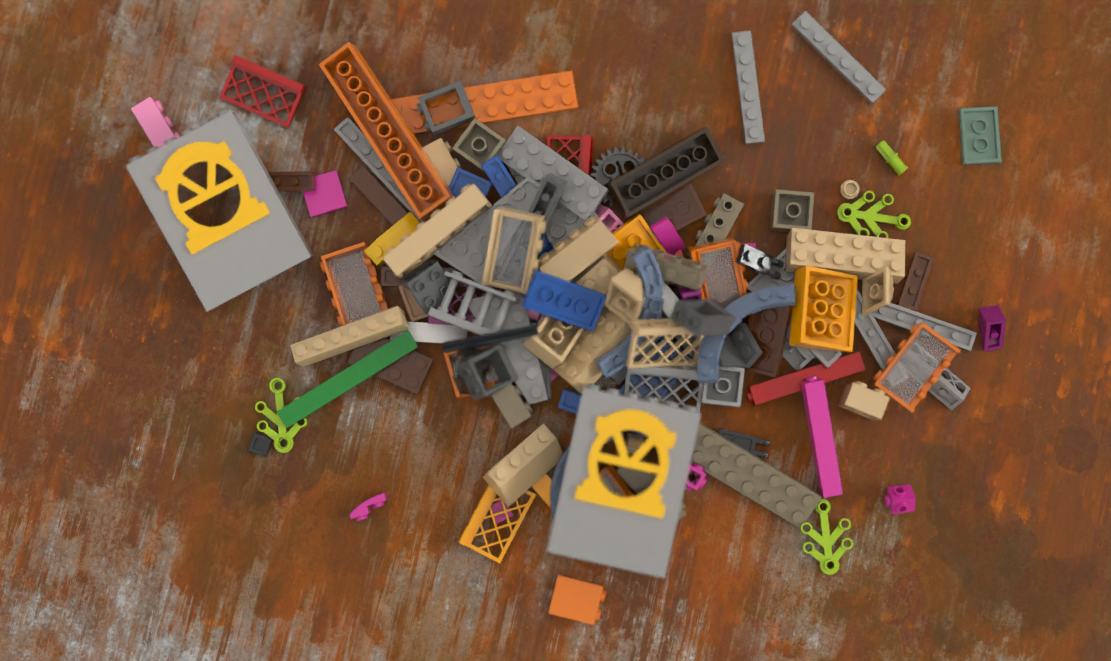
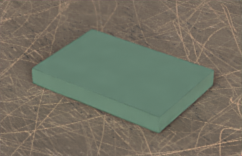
[958,106,1002,165]

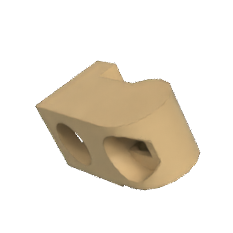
[625,433,645,454]

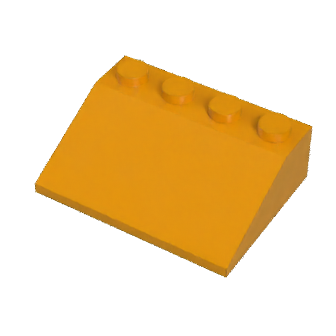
[789,266,858,352]

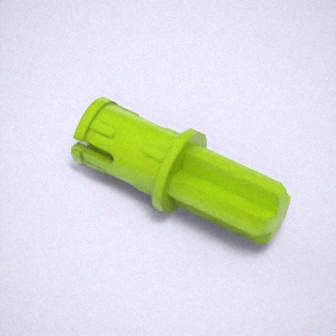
[876,140,908,176]

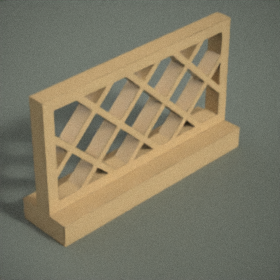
[626,319,704,368]

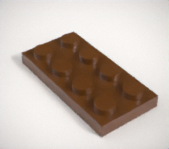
[745,306,792,378]
[348,338,434,395]

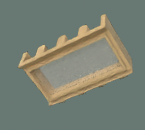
[482,206,546,294]

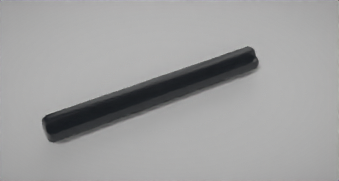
[442,325,538,353]

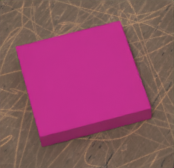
[303,170,348,218]

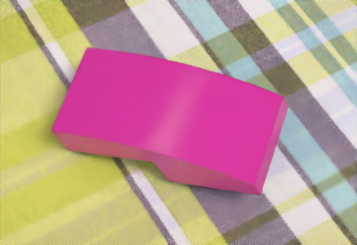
[650,217,686,255]
[349,493,388,521]

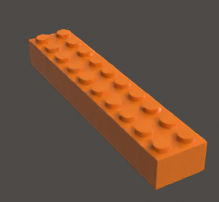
[319,42,455,222]

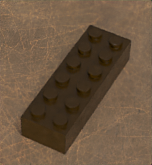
[604,127,724,218]

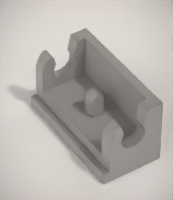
[782,329,815,372]

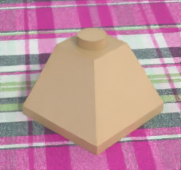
[862,267,894,315]
[605,268,643,325]

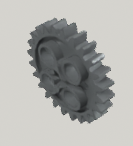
[590,147,644,209]

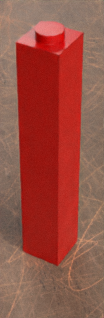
[746,351,866,406]

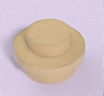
[840,180,860,199]

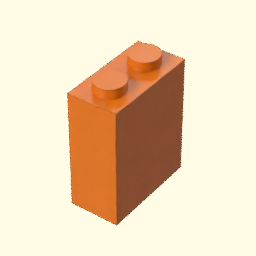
[548,574,606,625]

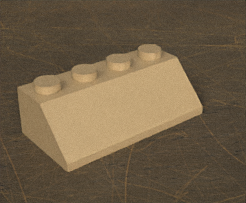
[538,215,619,281]
[483,423,563,507]

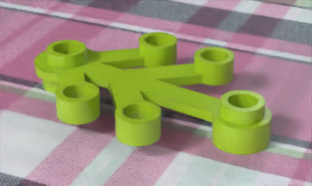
[837,191,911,238]
[255,378,308,453]
[800,499,853,575]

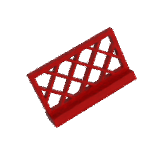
[219,55,308,128]
[546,135,594,176]

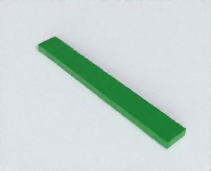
[277,331,419,428]

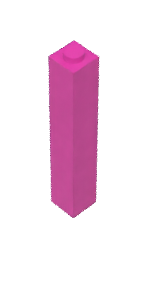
[800,376,843,498]

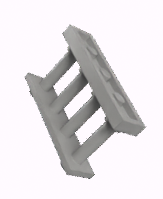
[428,270,520,344]

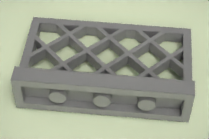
[624,359,703,412]

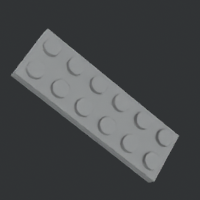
[497,126,609,221]

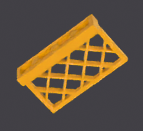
[459,484,536,563]

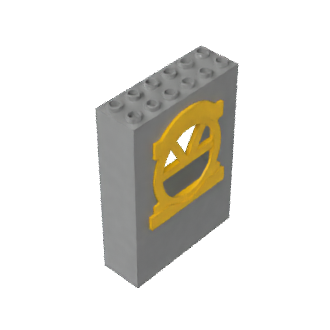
[126,109,313,311]
[547,383,701,578]

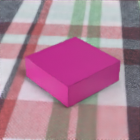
[489,500,513,524]

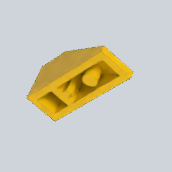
[364,212,421,265]

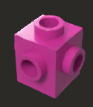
[685,463,707,492]
[884,484,916,514]

